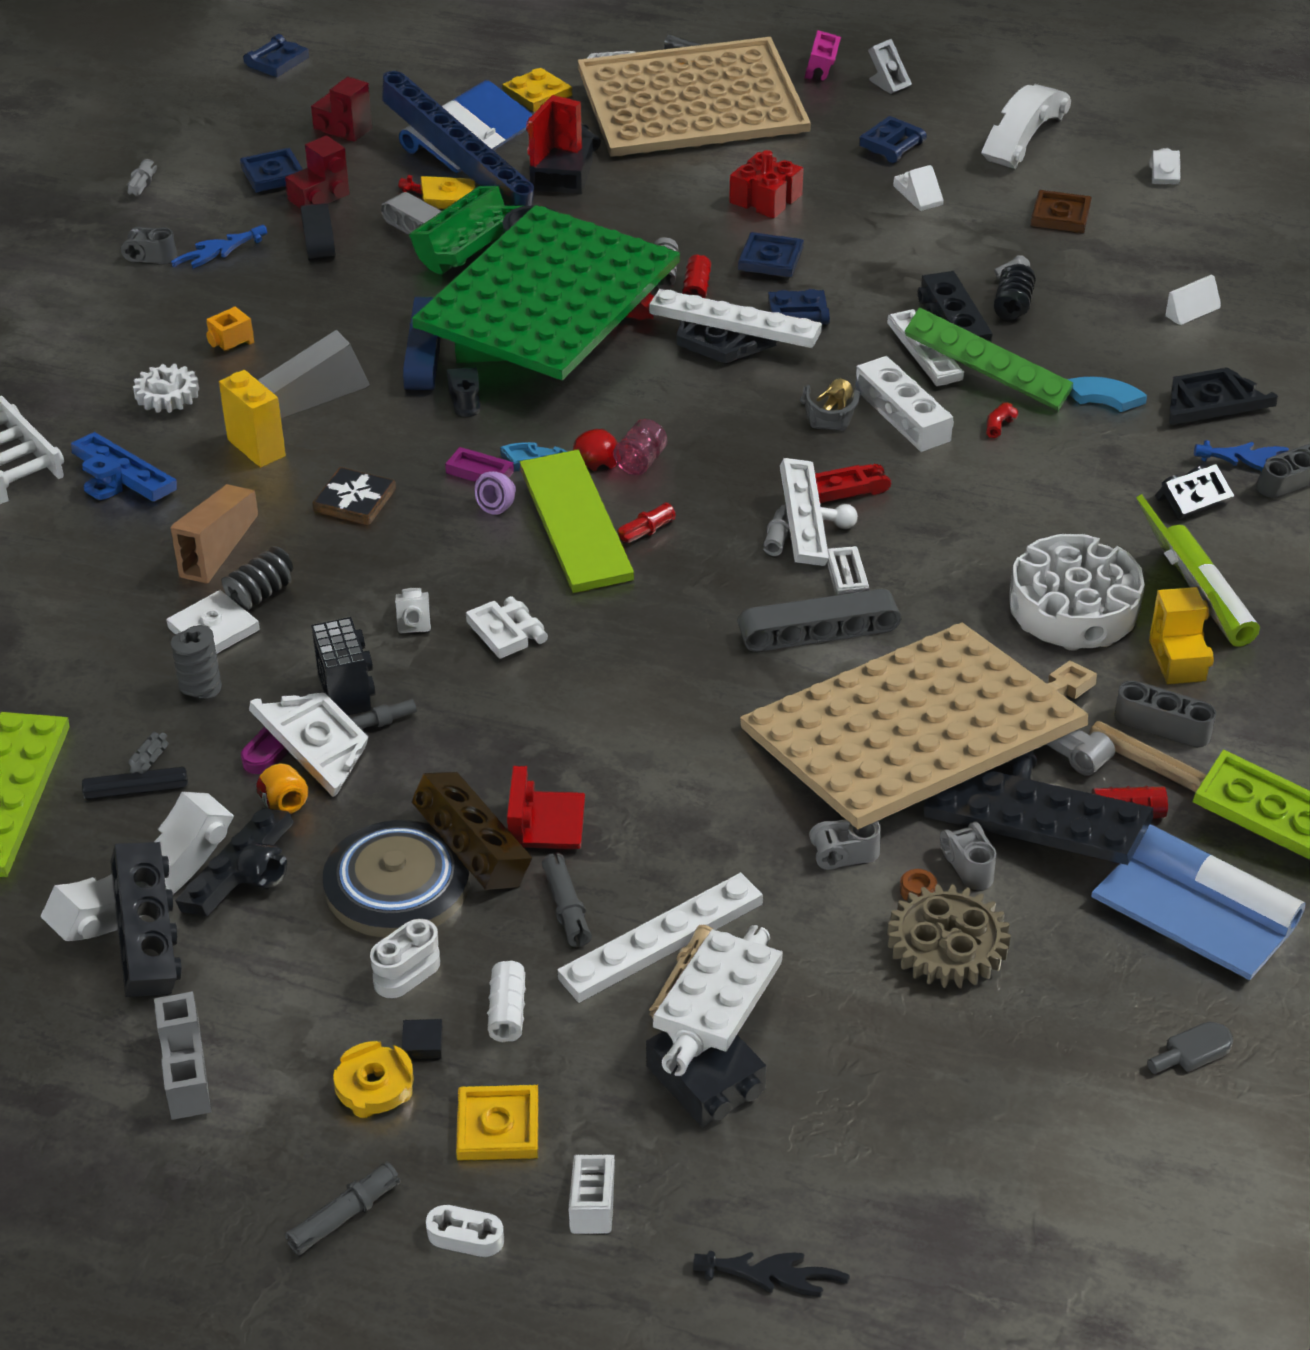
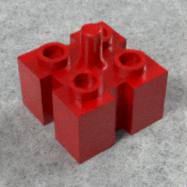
[729,150,804,219]

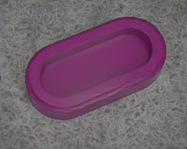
[241,726,289,774]

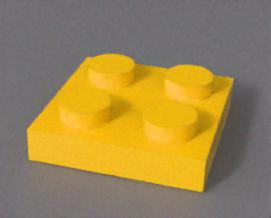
[502,68,573,112]

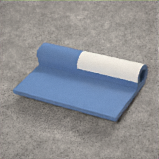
[1091,824,1306,980]

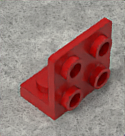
[526,95,582,167]
[507,766,585,849]

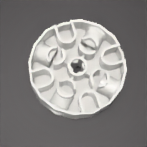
[1009,534,1145,651]

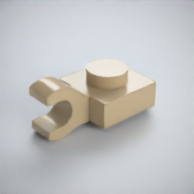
[1047,660,1097,699]

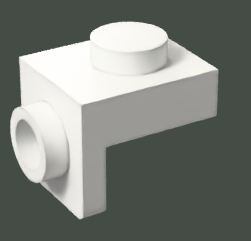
[1149,148,1181,184]
[395,588,431,633]

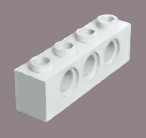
[855,356,954,452]

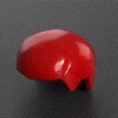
[572,429,621,471]

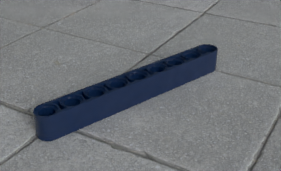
[382,71,534,206]

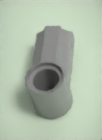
[1046,729,1115,776]

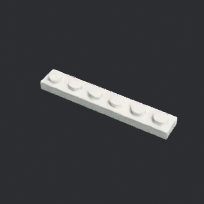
[649,289,822,348]
[557,873,763,1003]

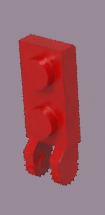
[815,463,892,503]

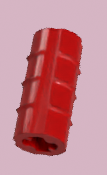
[682,254,711,299]
[1091,785,1168,819]

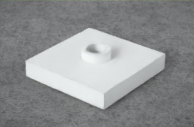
[166,590,260,654]

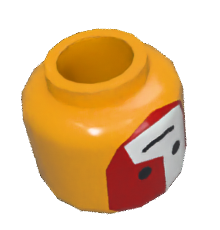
[256,763,308,815]

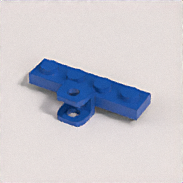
[71,432,177,502]

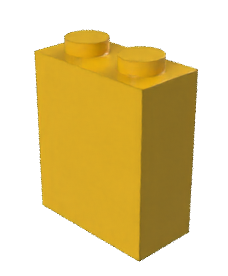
[219,369,286,468]

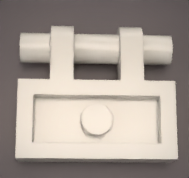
[466,597,548,659]

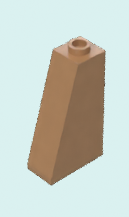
[170,484,258,584]

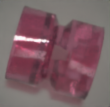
[614,419,668,475]

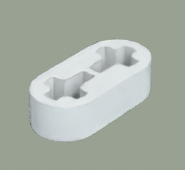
[426,1205,504,1257]

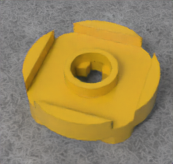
[333,1041,414,1118]

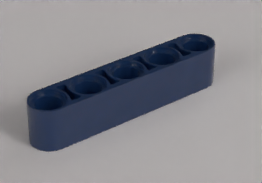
[403,297,442,390]

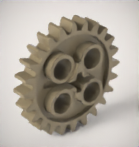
[887,884,1011,988]

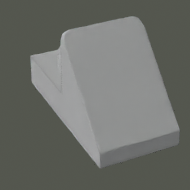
[868,39,912,94]

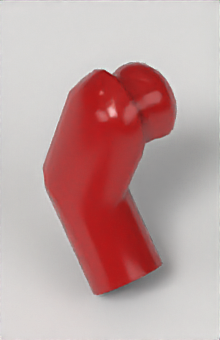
[986,403,1018,438]

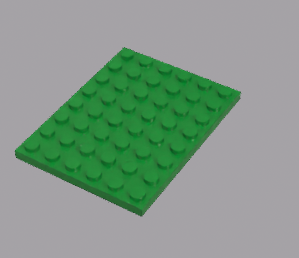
[412,205,680,380]

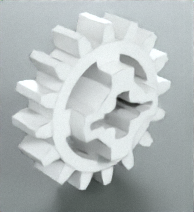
[133,364,199,413]

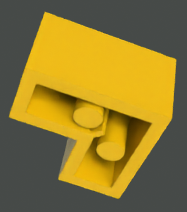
[1149,587,1214,685]

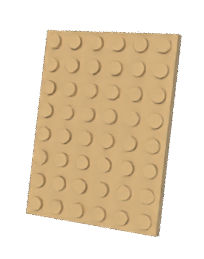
[578,37,811,157]
[740,622,1088,830]

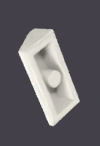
[1166,275,1221,325]

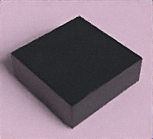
[402,1019,443,1059]

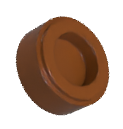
[900,869,937,901]

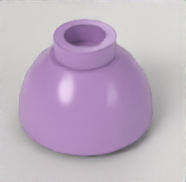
[474,471,516,515]

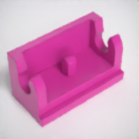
[804,30,841,80]

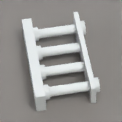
[0,395,64,504]

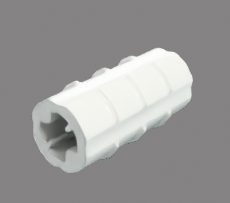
[487,961,526,1042]

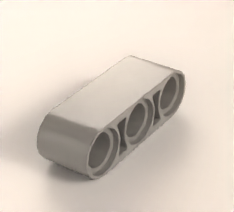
[381,192,442,235]

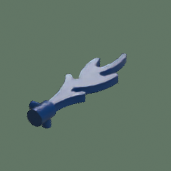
[171,224,268,268]
[1194,440,1289,471]

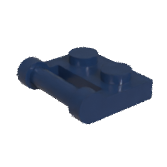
[243,34,309,78]
[859,116,927,163]
[768,289,830,325]

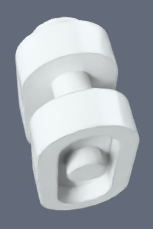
[370,919,440,998]

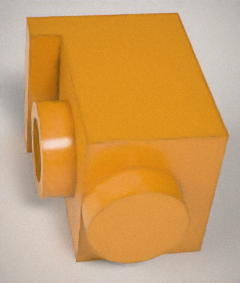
[206,306,254,351]

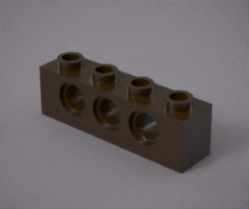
[411,772,532,890]

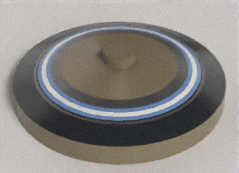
[323,820,470,938]

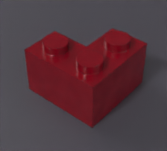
[311,76,373,142]
[285,135,350,209]

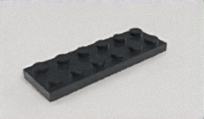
[923,770,1153,865]

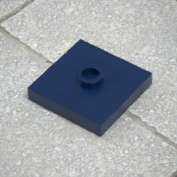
[240,148,303,192]
[738,232,804,277]

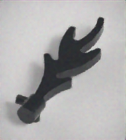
[693,1251,850,1297]

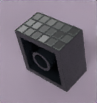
[311,617,376,716]

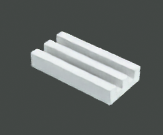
[827,546,869,595]

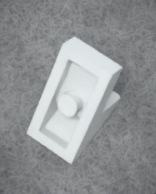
[893,165,943,211]

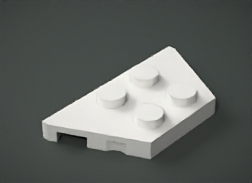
[249,693,368,797]

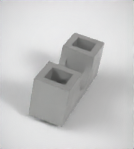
[154,991,212,1120]

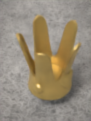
[816,379,853,410]

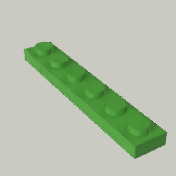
[905,307,1073,411]

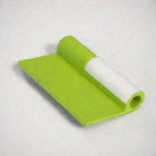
[1136,494,1260,647]

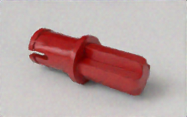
[617,502,676,543]

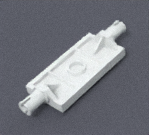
[653,925,783,1076]

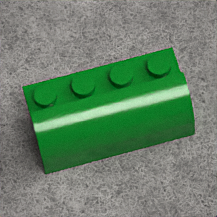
[409,186,522,274]

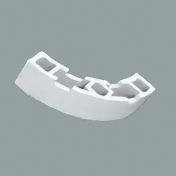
[981,84,1071,169]
[40,792,234,941]

